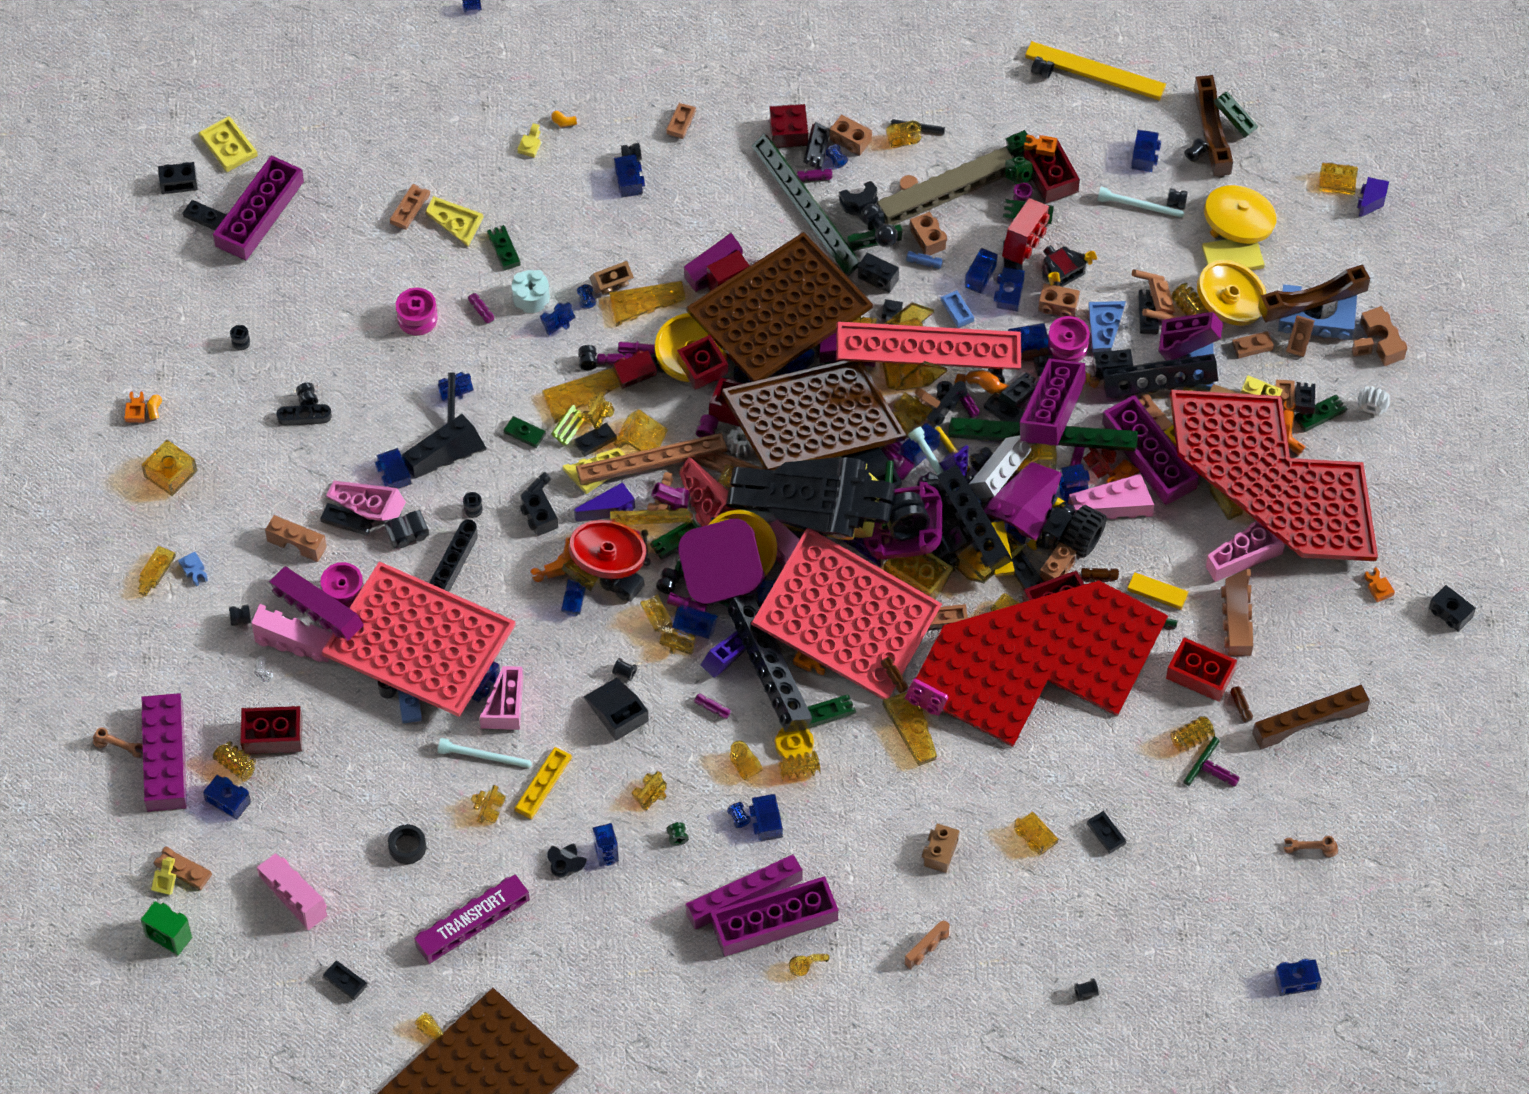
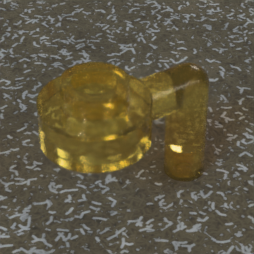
[789,954,830,976]

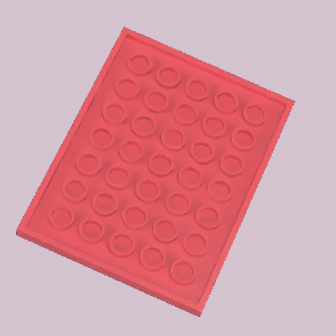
[751,528,942,702]
[322,561,516,717]

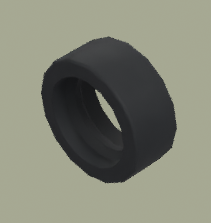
[388,824,427,865]

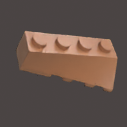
[1221,569,1253,656]

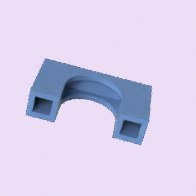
[1278,284,1357,340]

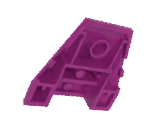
[983,462,1062,541]

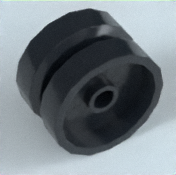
[887,492,930,540]

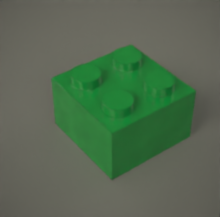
[140,901,192,956]

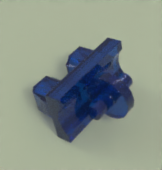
[540,302,576,335]
[437,372,474,402]
[561,579,587,616]

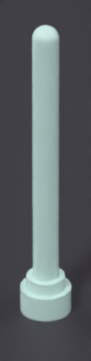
[1097,187,1184,218]
[908,426,956,491]
[438,738,532,768]

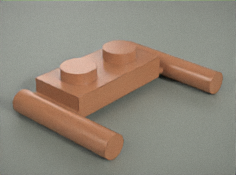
[1131,269,1175,320]

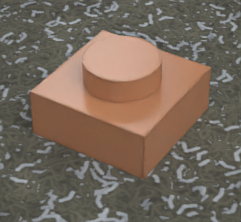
[1352,338,1374,357]

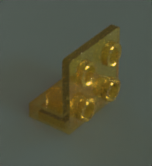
[613,409,668,452]

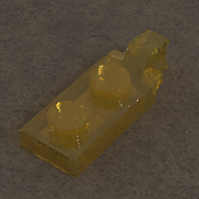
[138,546,176,596]

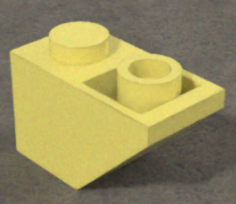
[1240,375,1282,396]

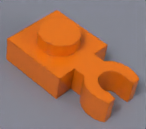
[1024,135,1058,157]
[125,391,146,423]
[1106,459,1139,484]
[1364,568,1395,602]
[793,651,825,675]

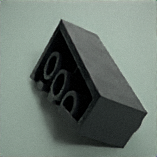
[402,414,487,479]

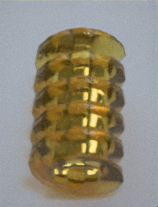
[1171,283,1209,316]
[1170,716,1215,752]
[213,741,256,782]
[778,751,821,781]

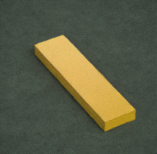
[514,747,572,820]

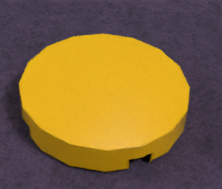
[775,728,814,762]

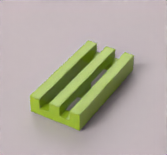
[551,405,587,446]

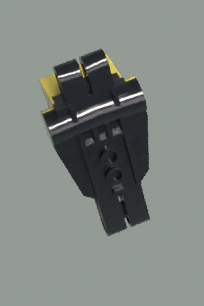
[725,457,896,540]

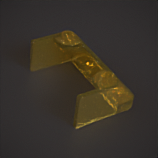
[882,302,947,391]

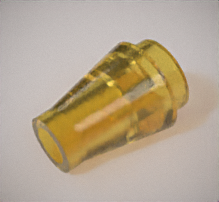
[414,1012,444,1041]

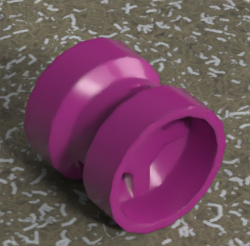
[1013,183,1032,202]
[695,414,719,438]

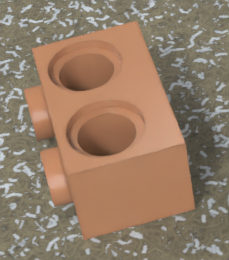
[830,114,872,155]
[909,212,948,256]
[1038,283,1080,317]
[1040,542,1077,582]

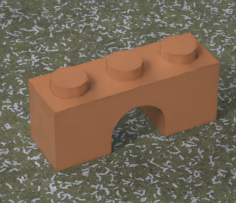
[1360,306,1407,366]
[265,515,327,562]

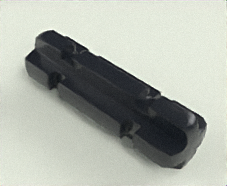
[520,472,551,497]

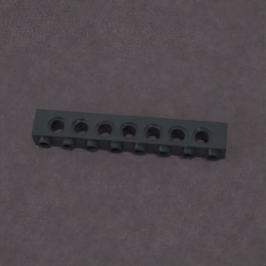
[727,596,813,732]

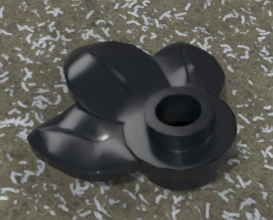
[547,844,587,878]

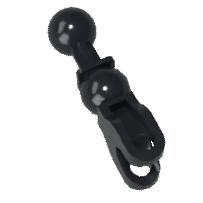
[838,181,898,247]

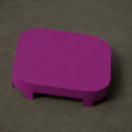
[863,482,942,560]
[679,519,765,606]

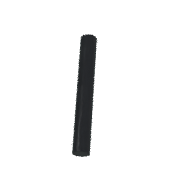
[891,119,945,134]
[447,372,455,423]

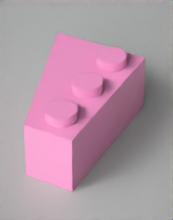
[479,666,523,730]

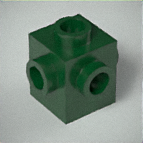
[1005,130,1031,158]
[1005,157,1034,184]

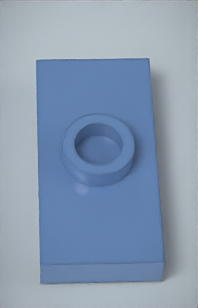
[941,291,974,328]
[398,690,422,724]

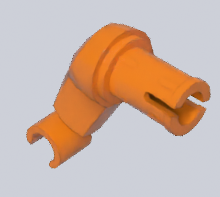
[954,370,1010,394]
[1283,401,1306,456]
[530,537,575,582]

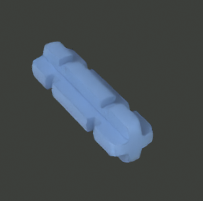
[906,251,942,269]

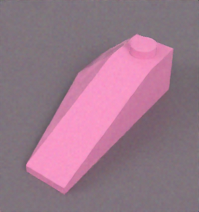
[326,481,406,521]

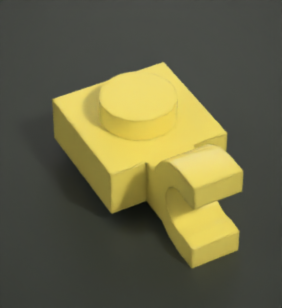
[517,123,541,158]
[151,857,176,895]

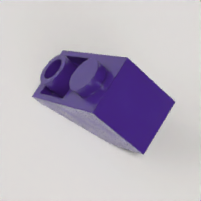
[1357,177,1389,217]

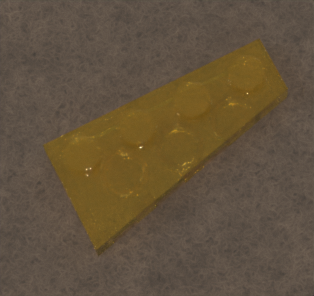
[609,281,686,327]
[542,368,619,424]
[610,508,693,525]
[882,692,937,766]

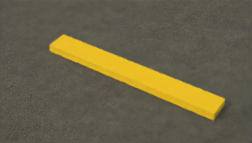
[1025,41,1166,101]

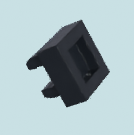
[1034,354,1053,377]

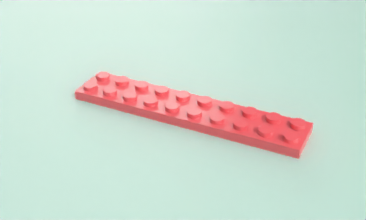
[836,322,1021,370]

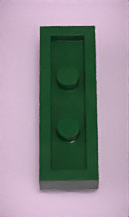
[847,224,902,251]

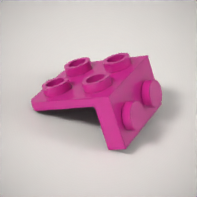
[904,677,948,716]

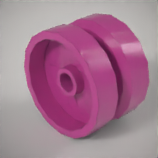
[395,287,438,336]
[1047,316,1090,362]
[320,562,364,608]

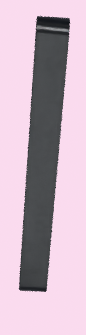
[377,519,478,699]

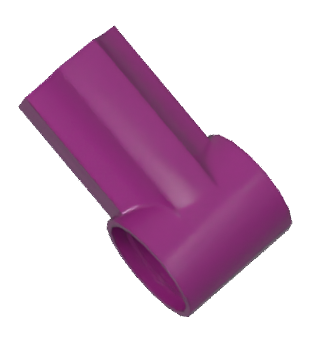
[881,444,915,480]
[651,482,690,513]

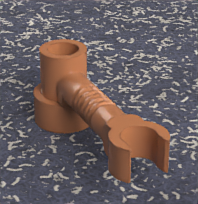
[647,472,673,519]
[93,727,143,758]
[1284,836,1338,857]

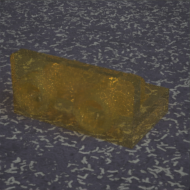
[1318,163,1358,195]
[1014,811,1059,856]

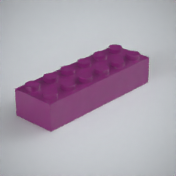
[213,155,304,261]
[1020,359,1086,446]
[1102,395,1199,506]
[141,693,187,812]
[711,876,839,957]

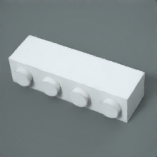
[969,436,1031,499]

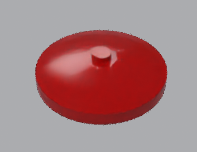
[569,520,646,579]

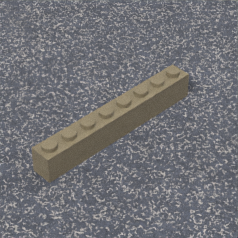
[877,147,1013,225]

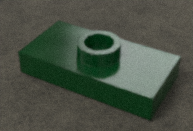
[504,416,546,448]

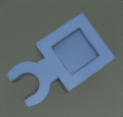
[178,552,208,586]

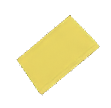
[198,116,258,172]
[1202,239,1265,270]

